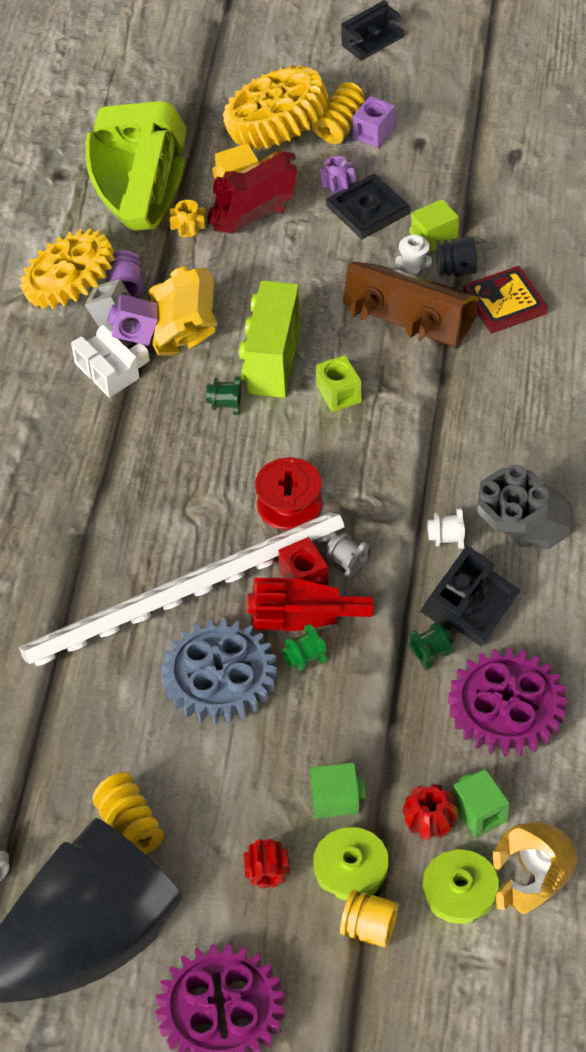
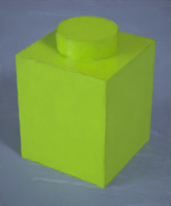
[409,199,459,252]

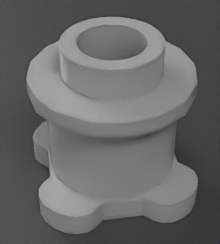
[326,533,370,580]

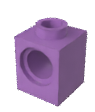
[353,96,396,148]
[107,294,158,346]

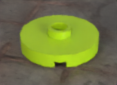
[314,827,389,901]
[422,849,499,924]

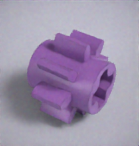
[319,156,357,193]

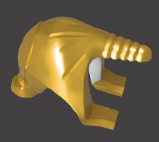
[493,821,578,914]

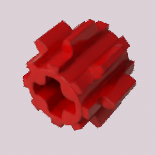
[243,838,290,889]

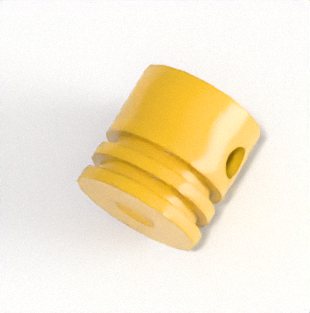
[340,890,399,948]

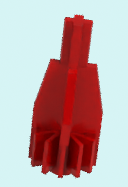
[246,577,374,631]

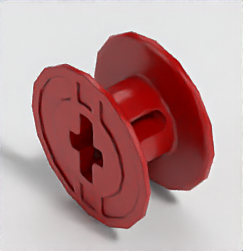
[255,457,323,531]

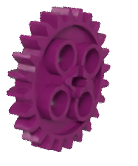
[448,648,567,757]
[155,943,285,1052]

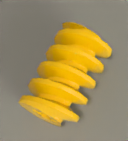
[311,82,365,145]
[92,772,164,855]

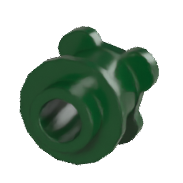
[206,376,242,415]
[409,623,454,670]

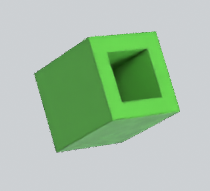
[310,763,366,819]
[453,769,509,838]

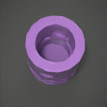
[105,250,144,298]

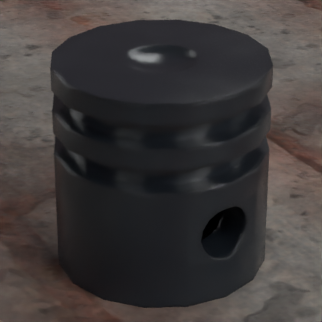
[435,237,477,277]

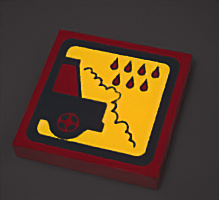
[463,266,548,334]

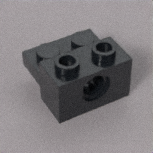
[420,545,521,647]

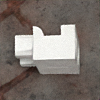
[71,325,150,398]

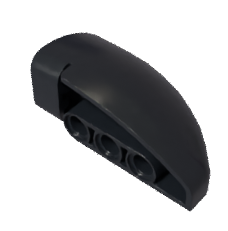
[0,818,183,1003]

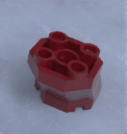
[207,151,297,234]

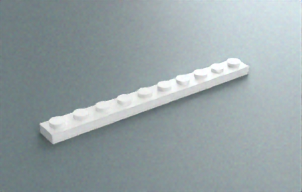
[19,512,345,666]

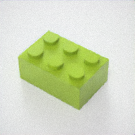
[239,280,301,398]

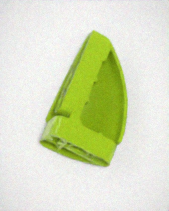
[85,101,187,231]

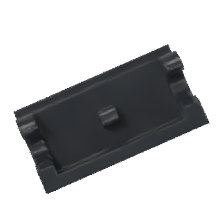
[341,0,404,61]

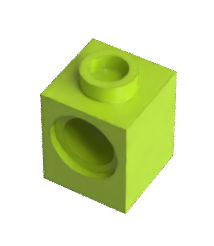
[316,355,362,413]

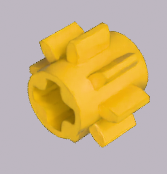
[169,200,206,237]

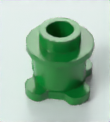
[282,624,327,671]

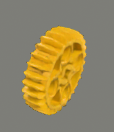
[223,65,329,150]

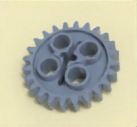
[161,618,277,725]

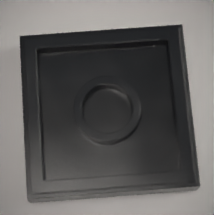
[326,173,410,240]

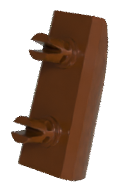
[343,262,479,349]

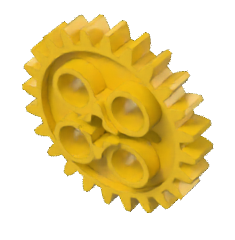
[20,228,115,309]

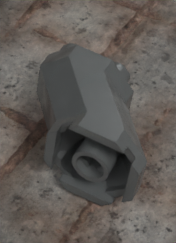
[477,465,572,549]

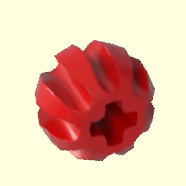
[402,783,459,840]

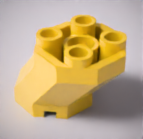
[149,266,217,356]

